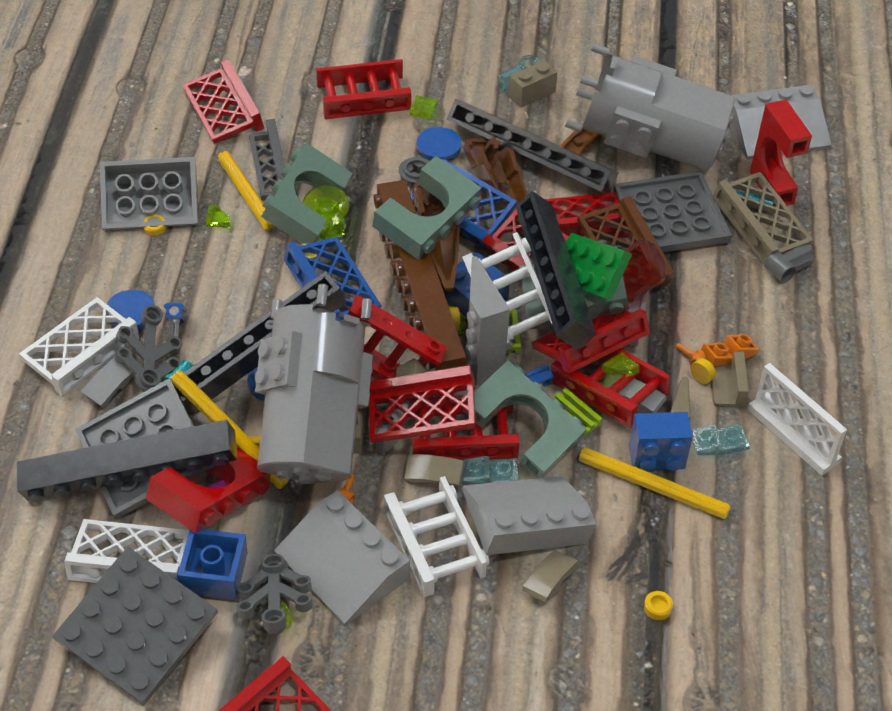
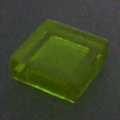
[410,95,438,119]

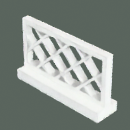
[19,297,139,396]
[747,363,847,476]
[65,519,189,583]

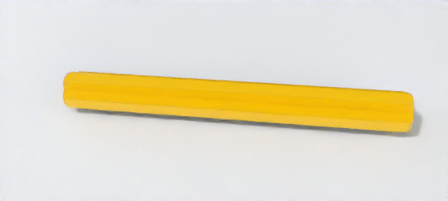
[218,151,275,231]

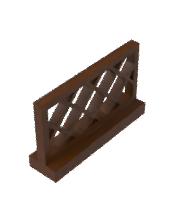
[577,196,674,296]

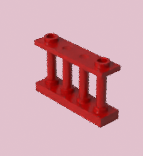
[316,59,412,120]
[348,295,447,380]
[550,348,670,429]
[410,395,520,461]

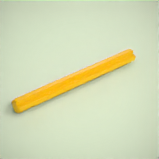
[171,370,290,489]
[579,447,730,519]

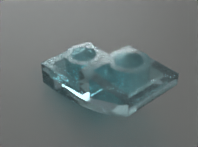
[692,423,750,455]
[462,456,520,485]

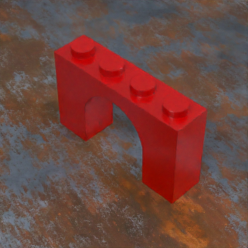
[750,99,812,207]
[146,447,271,533]

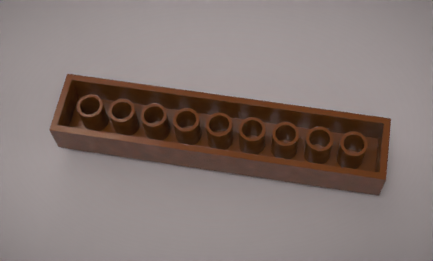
[373,180,466,372]

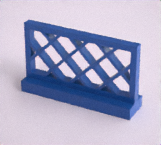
[410,159,518,251]
[284,237,382,320]

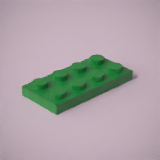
[565,233,632,301]

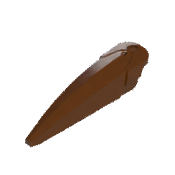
[463,137,527,238]
[412,180,460,291]

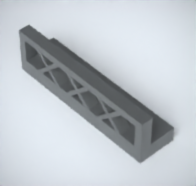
[249,119,285,201]

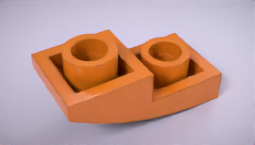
[701,334,760,366]

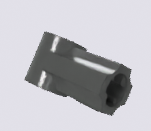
[765,245,815,283]

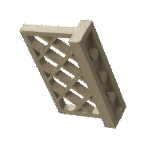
[712,172,813,266]

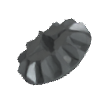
[399,157,430,185]

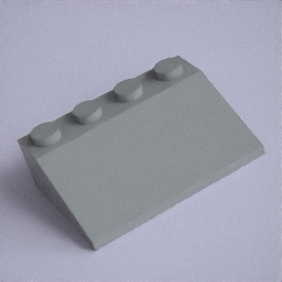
[730,85,832,160]
[100,157,198,230]
[465,256,510,386]
[462,476,597,555]
[274,490,410,626]

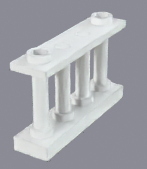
[462,232,553,351]
[384,476,489,598]

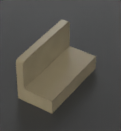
[711,352,749,408]

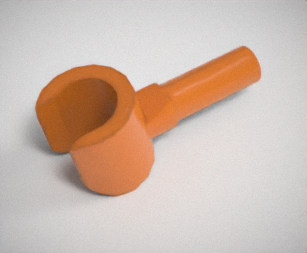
[676,343,705,366]
[339,474,356,505]

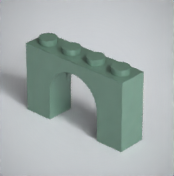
[261,143,353,244]
[372,156,481,260]
[520,246,630,329]
[463,360,586,478]

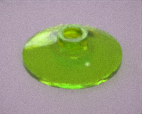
[303,185,349,226]

